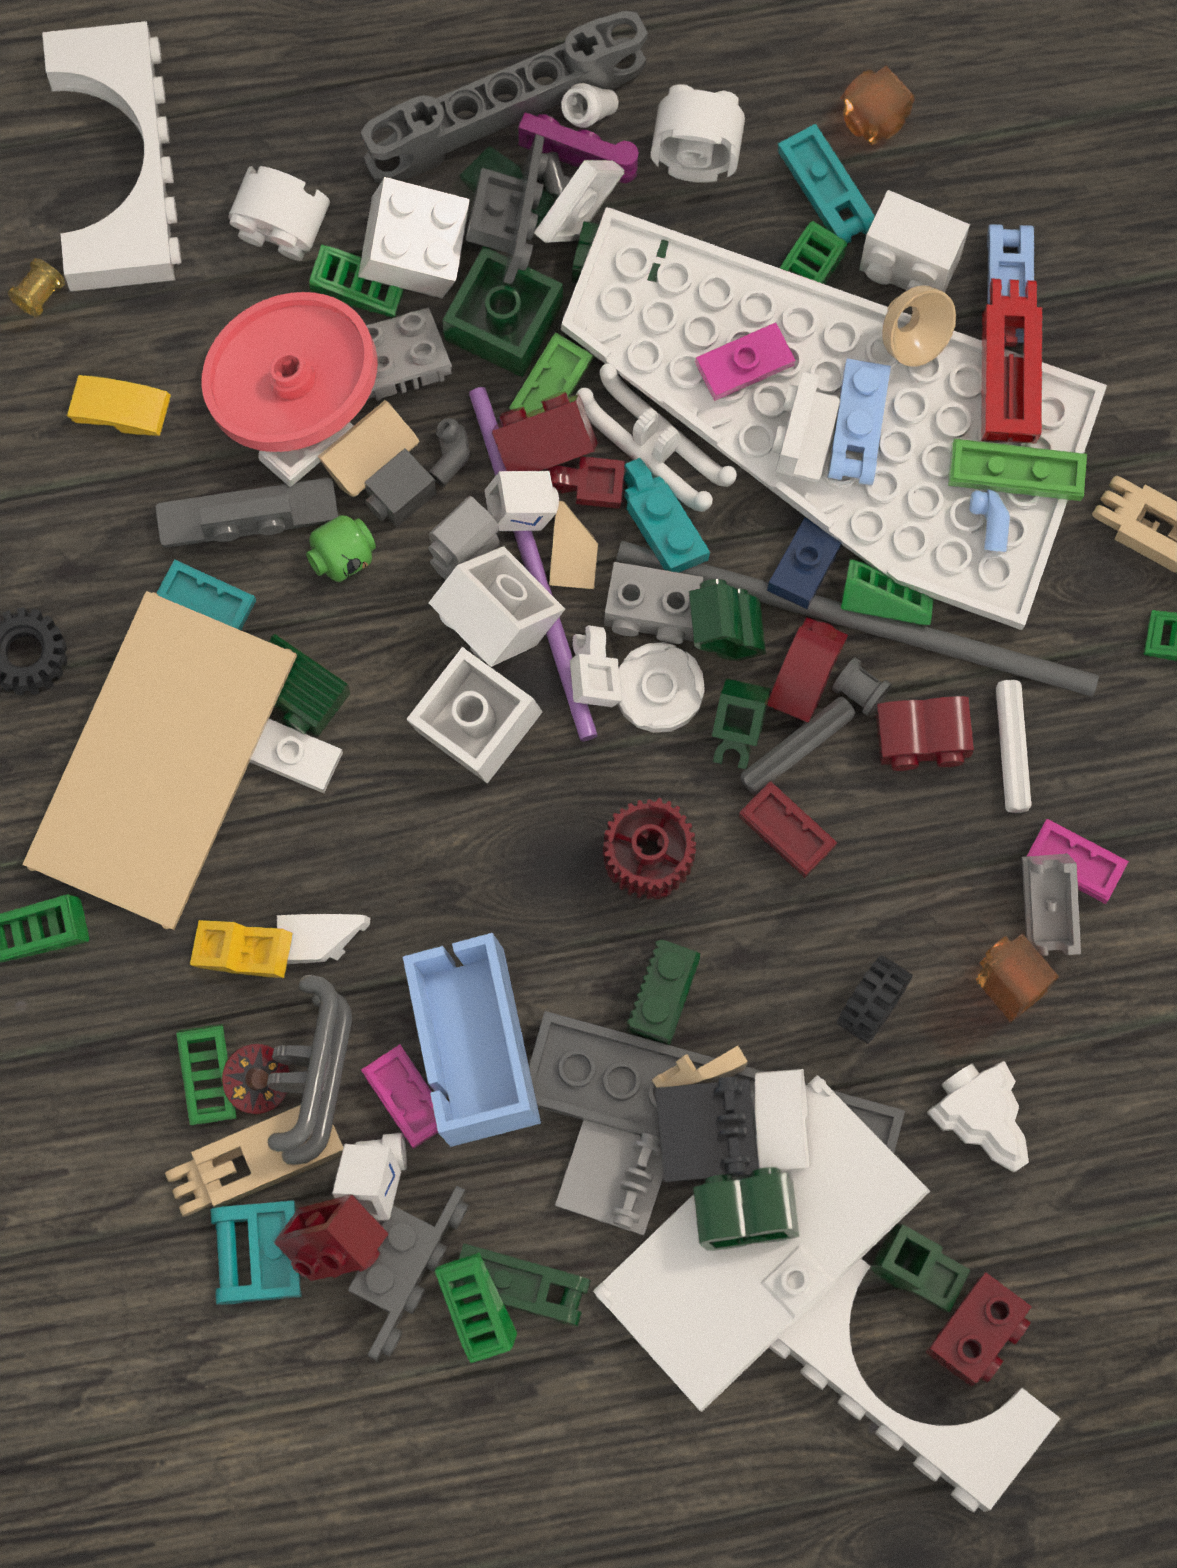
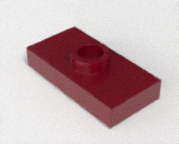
[738,781,837,878]

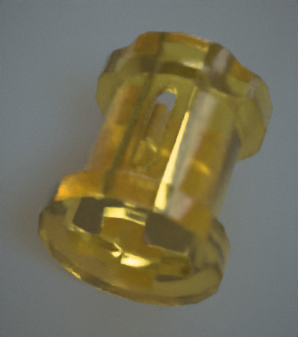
[7,258,65,317]

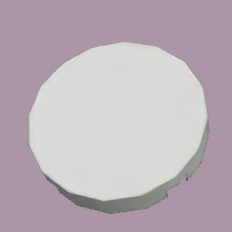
[617,642,705,733]

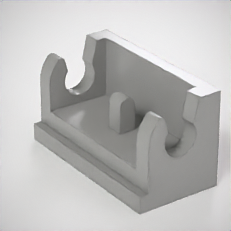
[1022,853,1081,956]

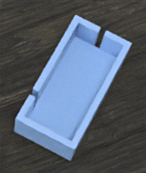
[403,933,541,1147]

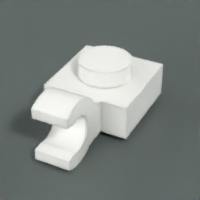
[570,625,622,707]

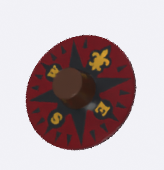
[222,1044,289,1114]

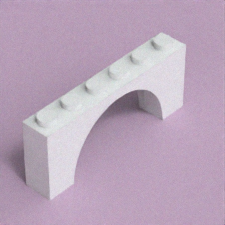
[43,21,181,292]
[769,1259,1060,1512]

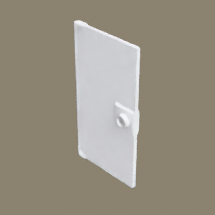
[593,1075,930,1412]

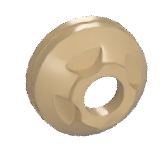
[882,285,956,367]

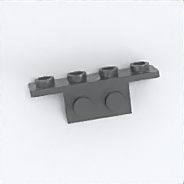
[466,134,548,284]
[156,478,338,548]
[348,1186,469,1363]

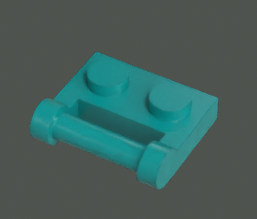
[210,1201,301,1304]

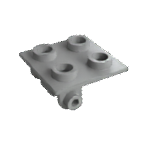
[366,307,452,401]
[555,1120,664,1236]

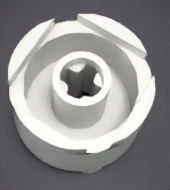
[651,85,745,183]
[228,166,330,261]

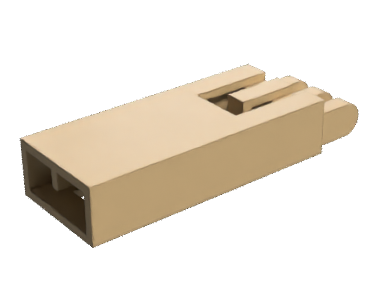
[1092,476,1177,574]
[165,1105,344,1217]

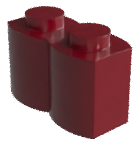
[876,696,974,771]

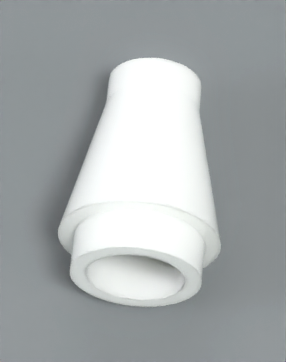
[562,83,618,128]

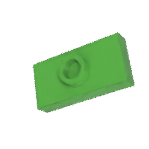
[509,332,594,413]

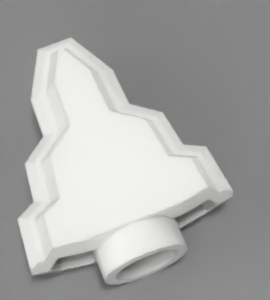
[927,1061,1029,1172]

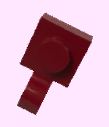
[548,456,625,509]

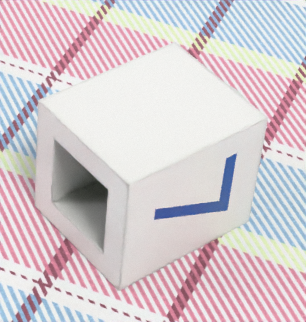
[484,471,559,531]
[332,1142,401,1220]

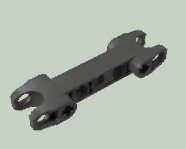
[361,11,648,184]

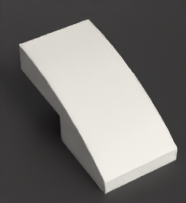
[755,1069,810,1170]

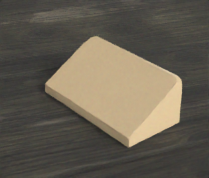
[317,400,419,497]

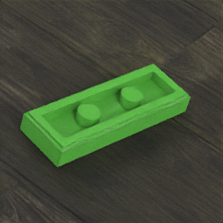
[948,438,1087,501]

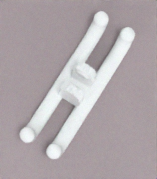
[576,363,737,512]

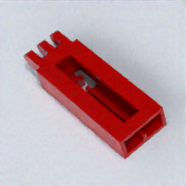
[981,278,1042,444]

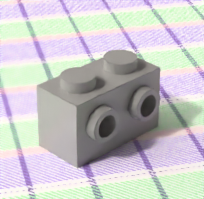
[604,562,703,644]

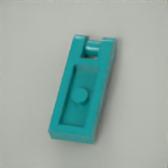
[777,124,875,244]

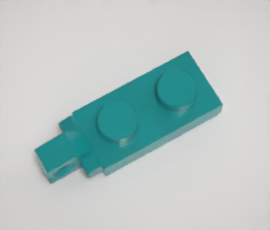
[623,458,710,573]

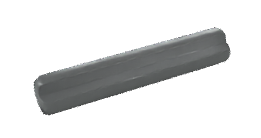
[740,697,855,795]

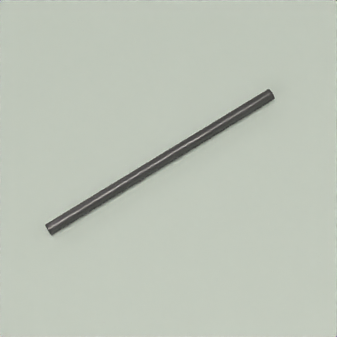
[616,541,1099,697]

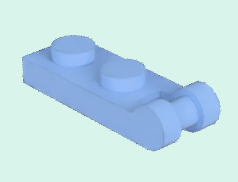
[987,224,1034,343]
[828,358,891,485]

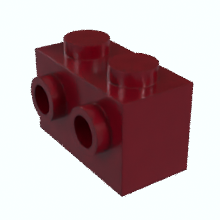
[491,392,598,471]
[274,1194,388,1281]
[925,1272,1032,1387]

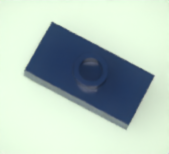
[767,517,842,609]

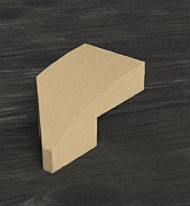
[549,501,598,589]
[652,1046,748,1088]

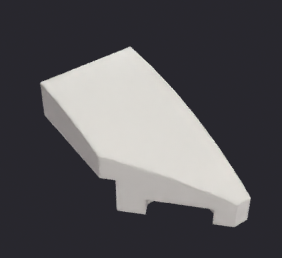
[277,914,370,964]

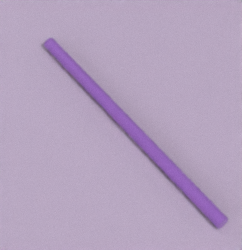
[469,387,598,741]

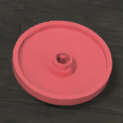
[202,292,378,452]

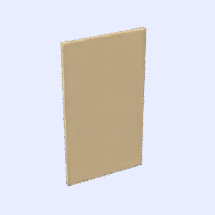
[22,591,297,930]

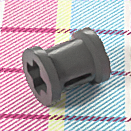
[832,657,892,717]

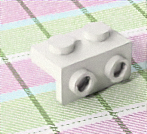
[772,371,840,482]

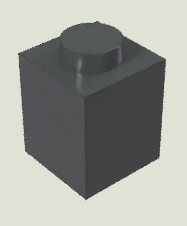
[365,448,436,528]

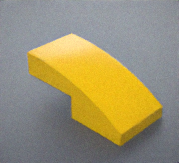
[67,375,171,436]
[190,920,293,978]

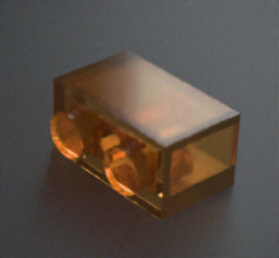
[976,933,1059,1022]

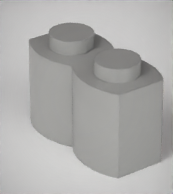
[428,496,500,580]

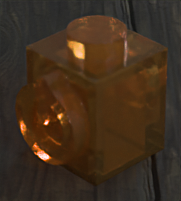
[841,66,915,145]

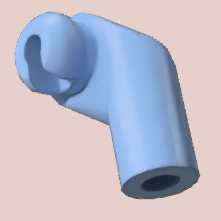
[970,489,1010,552]

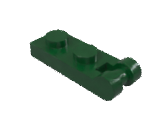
[454,1243,591,1326]

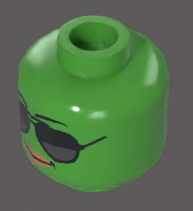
[306,515,376,582]

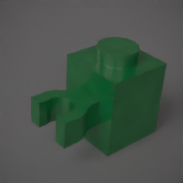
[712,678,771,769]

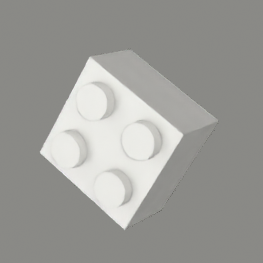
[358,177,469,298]
[859,190,970,293]
[429,546,565,667]
[407,647,542,784]

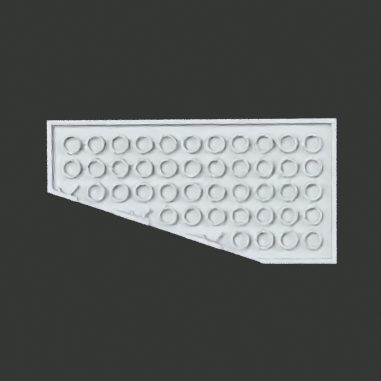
[561,207,1107,630]

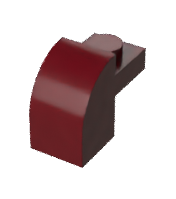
[767,617,848,723]

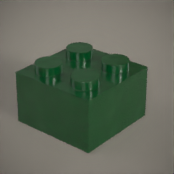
[443,246,563,378]

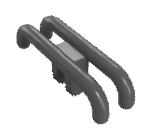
[267,975,352,1165]

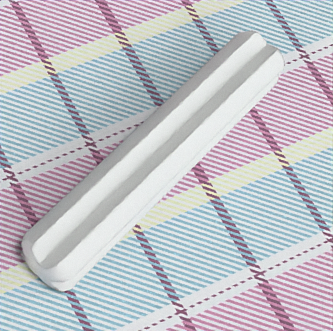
[996,680,1031,813]

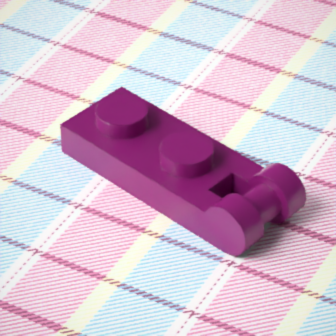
[518,112,638,183]

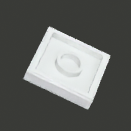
[534,160,624,242]

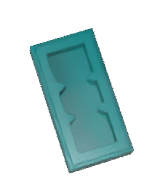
[157,559,256,630]

